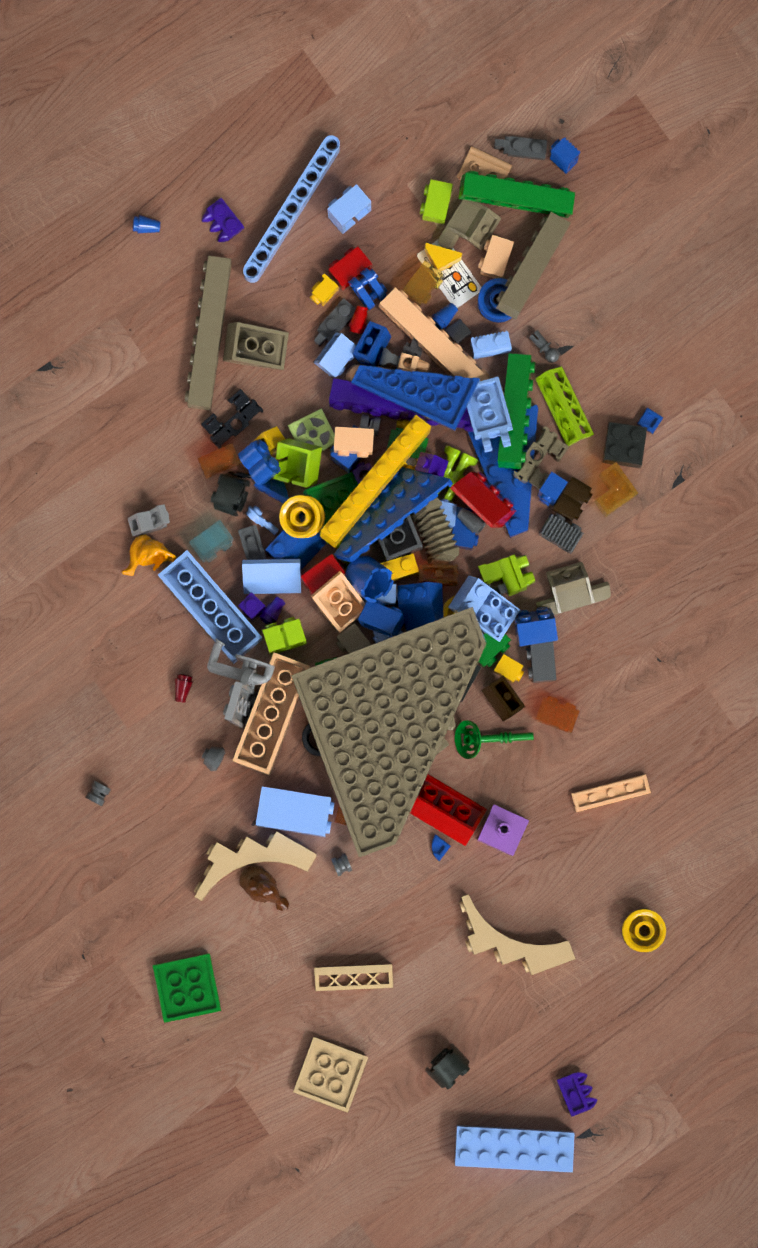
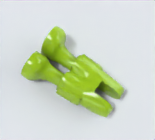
[437,445,478,501]

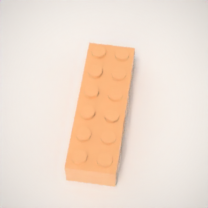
[233,653,310,776]

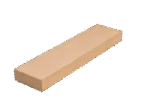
[571,774,651,812]

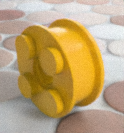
[279,495,325,538]
[622,909,666,952]

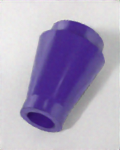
[259,597,286,625]

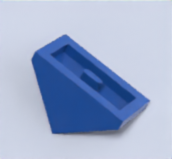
[254,479,289,504]

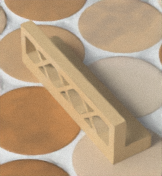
[314,964,393,991]

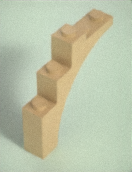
[194,831,317,901]
[459,894,575,975]

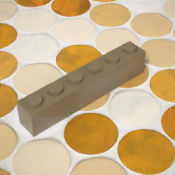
[496,212,571,320]

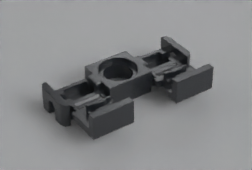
[201,389,263,449]

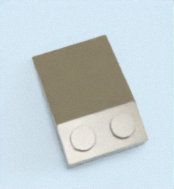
[223,322,289,370]

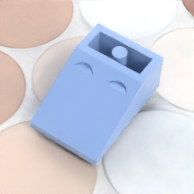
[448,576,520,642]

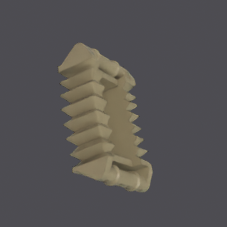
[410,498,459,567]

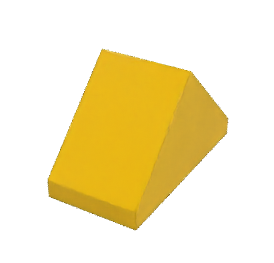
[424,243,462,273]

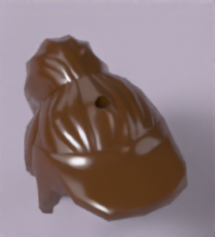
[239,867,289,911]

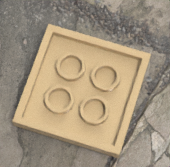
[293,1037,368,1113]

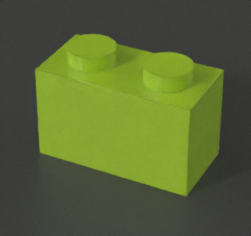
[420,179,453,225]

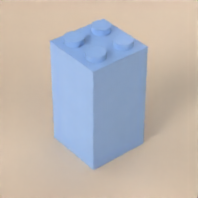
[256,787,335,837]

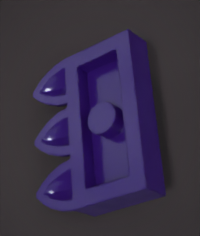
[202,198,245,242]
[557,1072,597,1117]

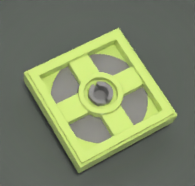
[288,408,335,451]

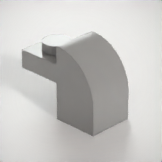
[127,504,170,537]

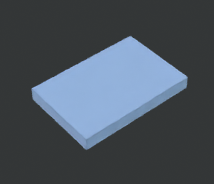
[242,559,301,594]

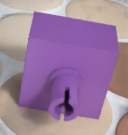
[477,805,529,856]

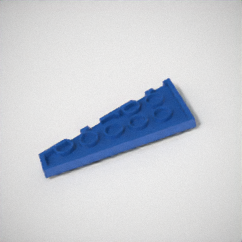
[351,365,480,431]

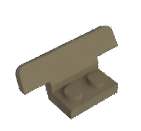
[438,200,501,250]
[536,562,611,615]

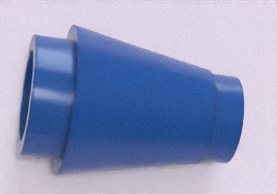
[132,215,161,234]
[432,303,458,330]

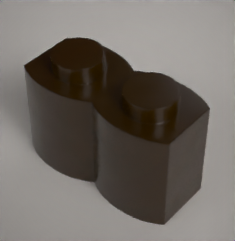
[552,476,593,522]

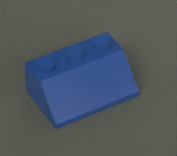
[265,512,327,570]

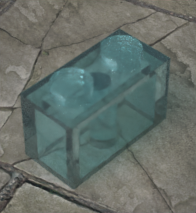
[189,520,234,563]

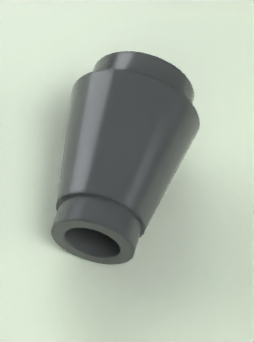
[457,508,486,534]

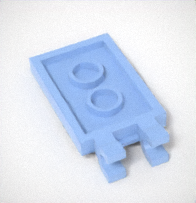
[467,377,513,452]

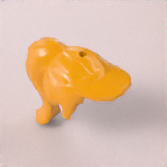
[121,534,177,576]

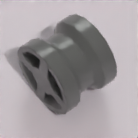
[331,853,353,876]

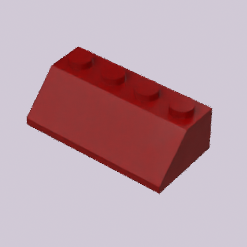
[410,774,487,846]

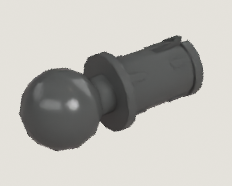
[529,330,560,363]

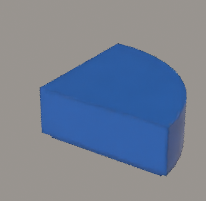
[432,835,451,861]

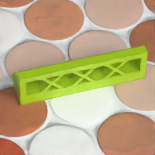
[535,366,594,446]

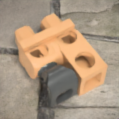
[378,348,430,373]

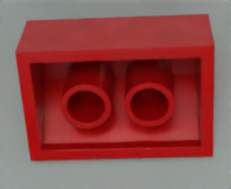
[450,472,517,528]

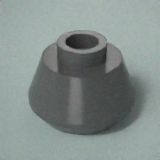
[202,746,226,771]

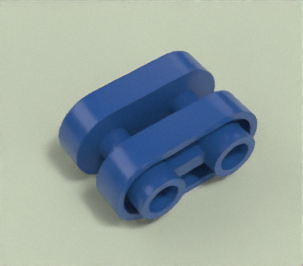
[348,268,388,311]

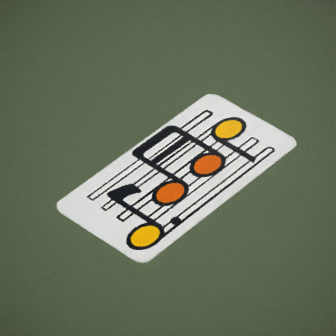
[417,240,482,308]

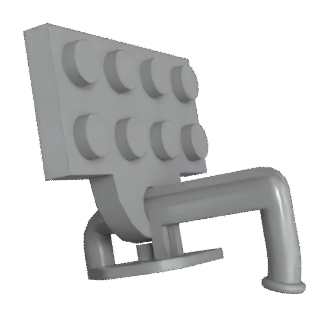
[207,638,275,729]

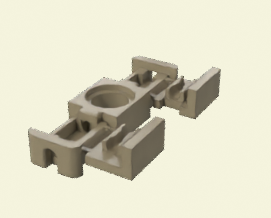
[512,426,569,491]

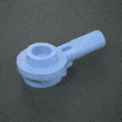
[246,506,279,535]

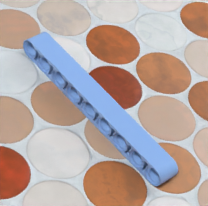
[243,135,340,283]

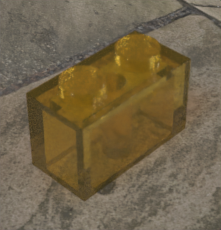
[403,261,444,307]

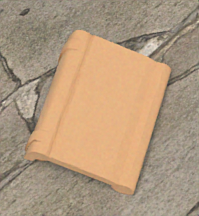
[456,146,512,180]

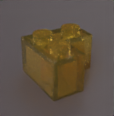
[595,462,638,518]

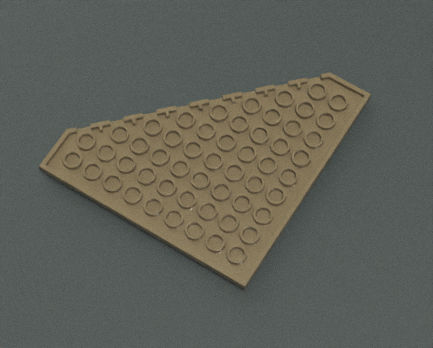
[291,607,487,857]

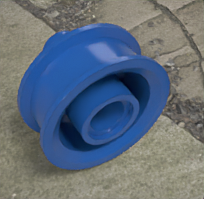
[478,278,512,323]

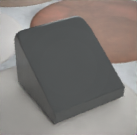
[445,319,472,344]

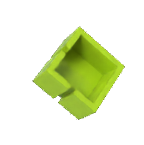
[273,438,322,488]
[262,617,307,656]

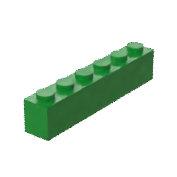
[458,171,575,218]
[497,353,535,469]

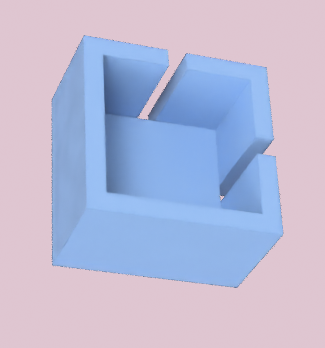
[327,184,371,234]

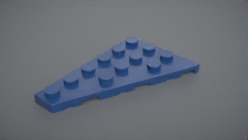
[468,405,538,538]
[334,467,453,563]

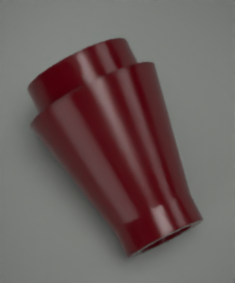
[174,674,193,703]

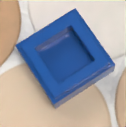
[637,408,663,434]

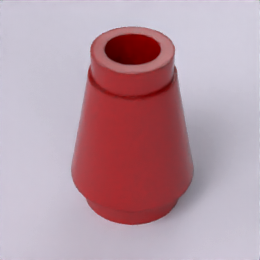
[348,306,368,334]

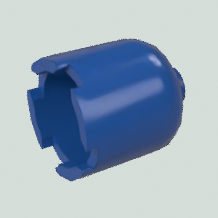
[345,555,394,602]

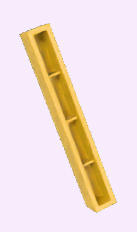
[320,415,431,548]

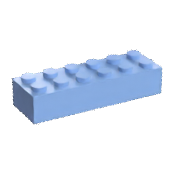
[158,550,263,664]
[455,1125,575,1172]

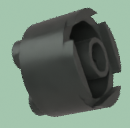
[211,473,250,517]
[425,1044,470,1090]

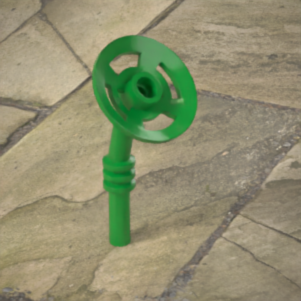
[455,720,534,759]

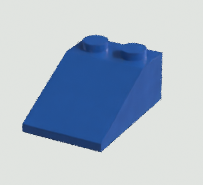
[398,582,444,631]

